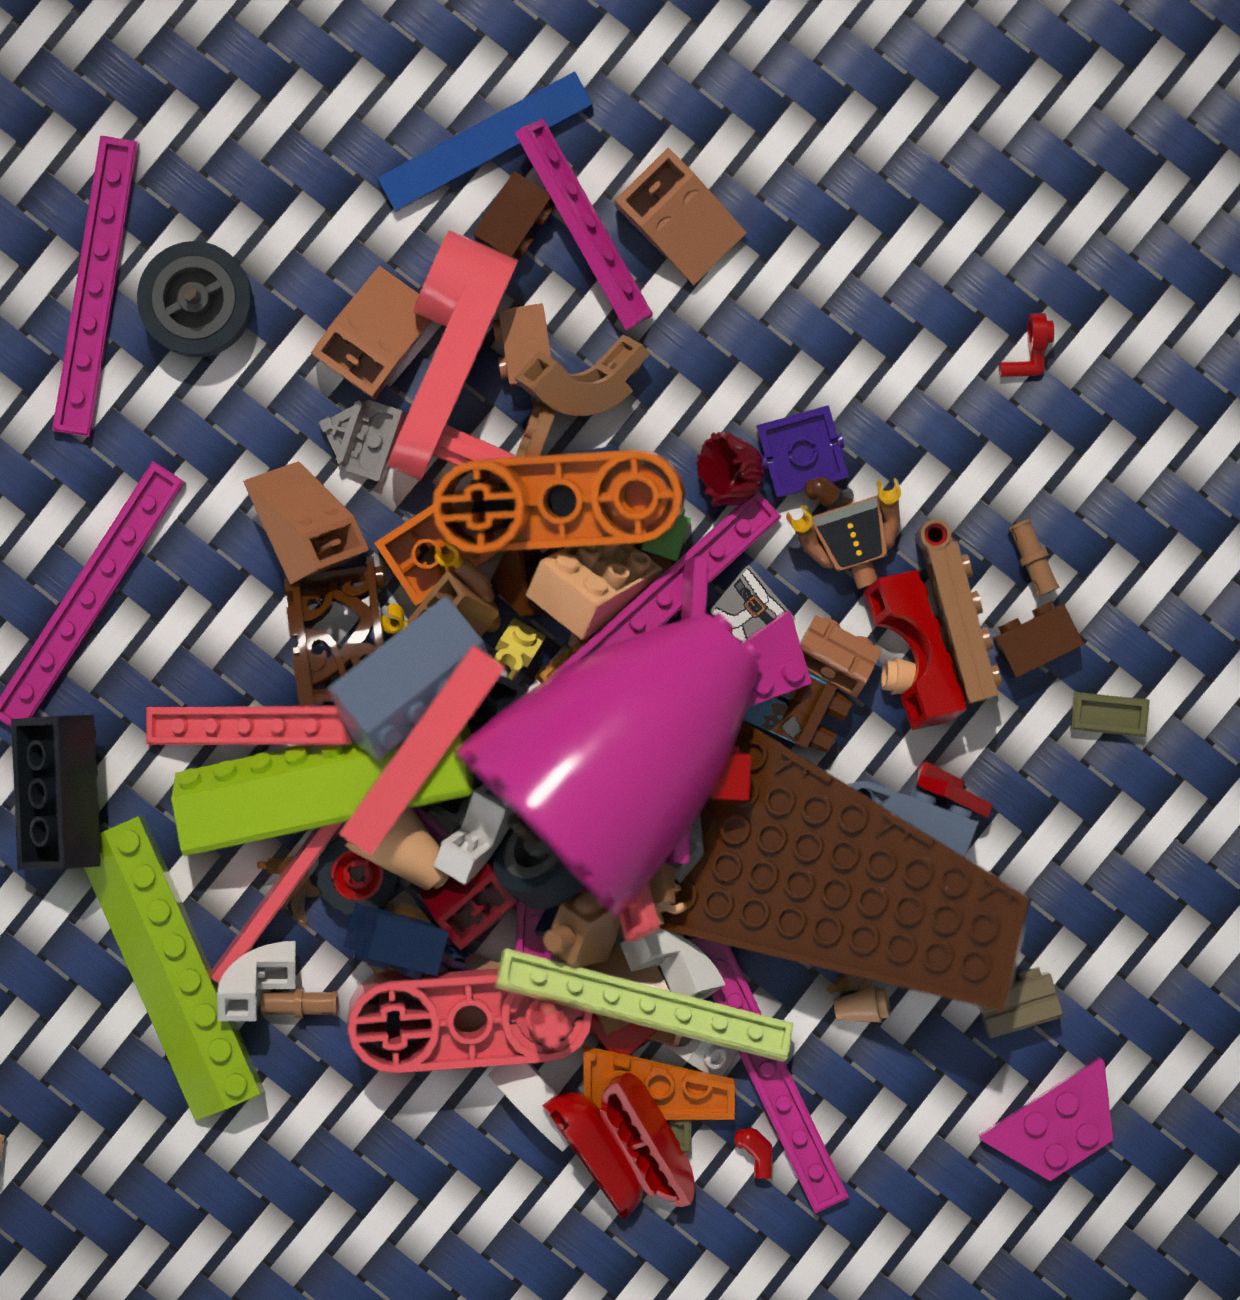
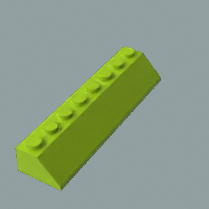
[171,722,474,856]
[84,815,265,1121]

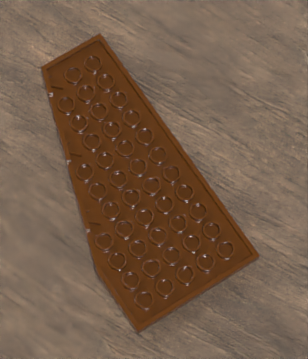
[575,720,1032,1012]

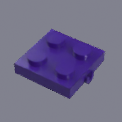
[756,405,849,499]

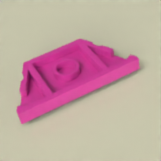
[979,1057,1113,1181]

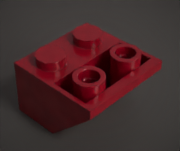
[418,859,520,950]

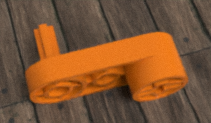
[432,450,686,553]

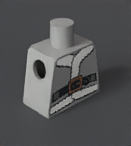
[709,565,796,641]

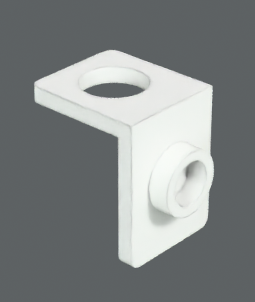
[665,1039,738,1076]

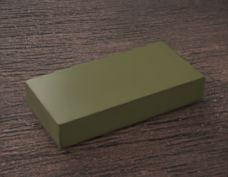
[1070,692,1150,737]

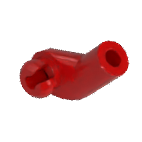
[734,1127,773,1179]

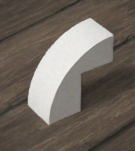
[434,784,516,884]
[620,929,725,1000]
[217,941,296,1021]
[488,1063,569,1152]

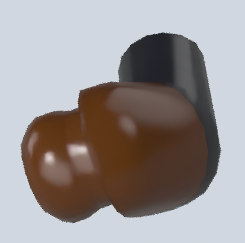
[805,476,854,508]

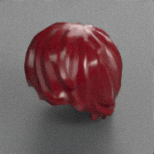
[696,432,765,507]

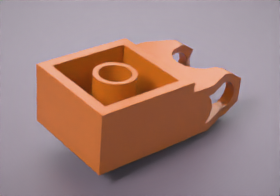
[374,480,510,607]

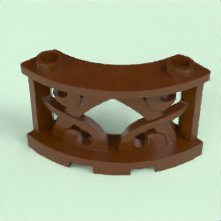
[284,556,386,707]

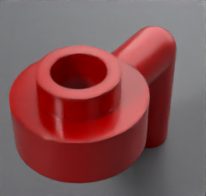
[999,313,1055,377]

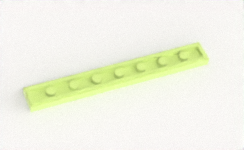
[495,948,794,1062]

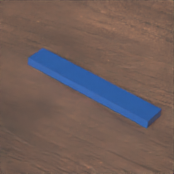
[377,71,593,212]

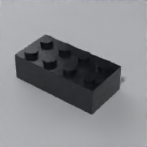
[11,715,101,870]

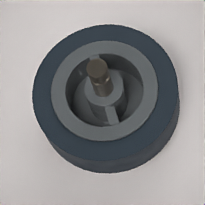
[137,241,253,357]
[493,813,584,909]

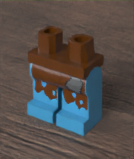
[744,673,853,752]

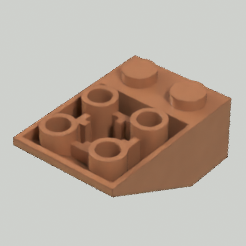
[615,147,747,286]
[311,266,432,400]
[243,461,369,584]

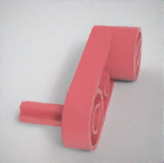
[386,229,519,486]
[347,968,592,1073]

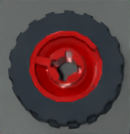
[316,836,400,915]

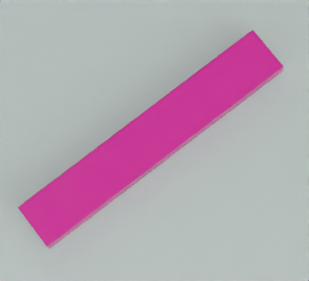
[514,119,653,330]

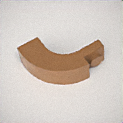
[514,334,650,416]

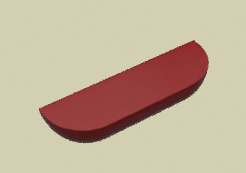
[599,1073,695,1207]
[542,1092,644,1220]

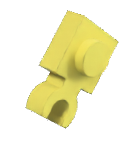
[494,618,546,680]

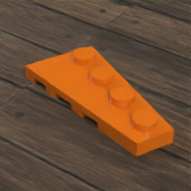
[583,1045,735,1120]

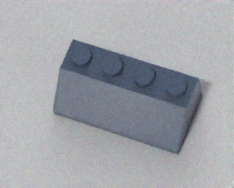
[328,596,489,760]

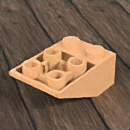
[526,543,663,640]

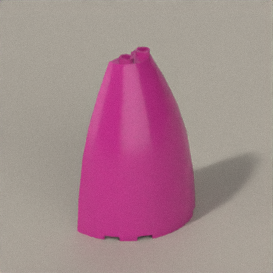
[454,613,761,918]

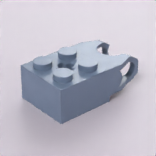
[848,781,978,857]

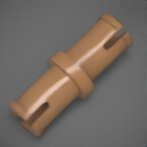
[1008,519,1060,597]
[261,988,339,1018]

